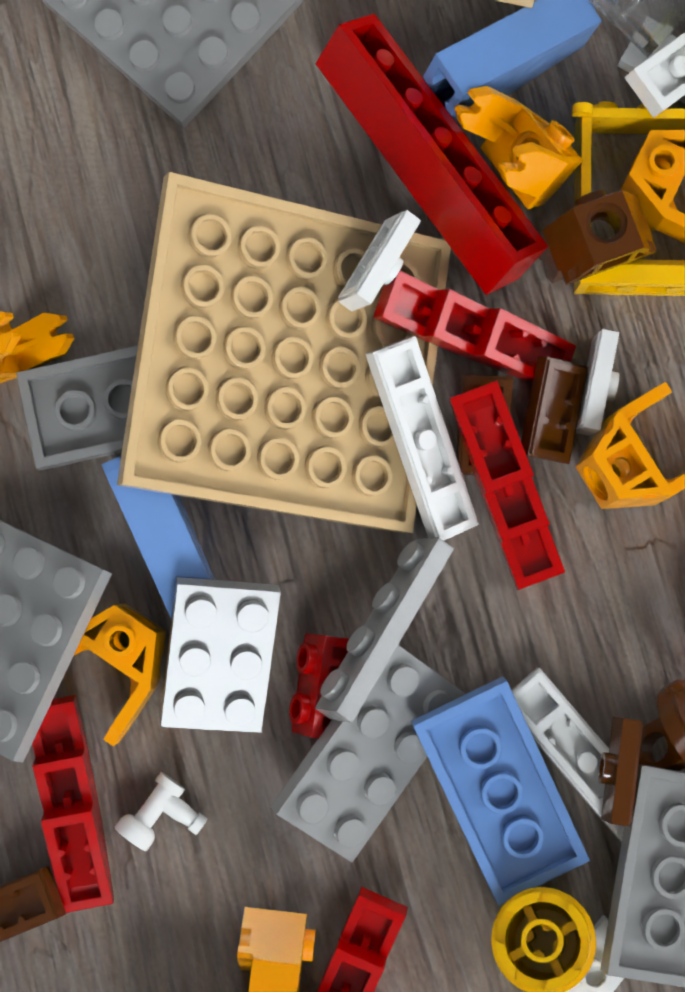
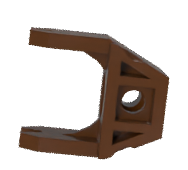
[539,190,657,285]

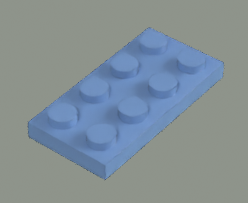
[411,676,590,906]

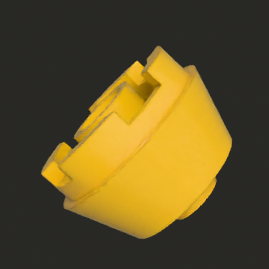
[491,887,596,992]

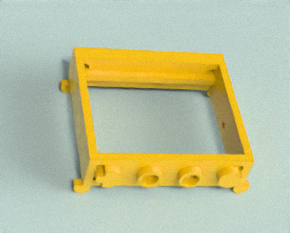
[572,101,685,296]

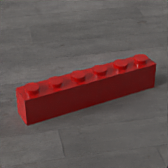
[315,13,549,295]

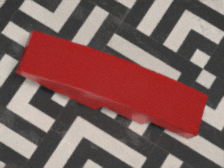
[373,271,576,383]
[449,381,565,590]
[32,695,114,913]
[316,886,408,992]

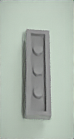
[315,537,454,723]

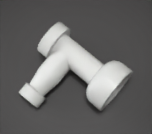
[114,772,208,851]

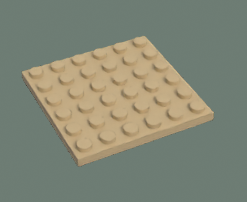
[117,172,451,533]

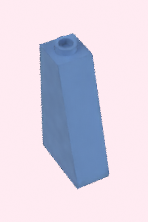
[423,0,602,127]
[101,456,215,619]

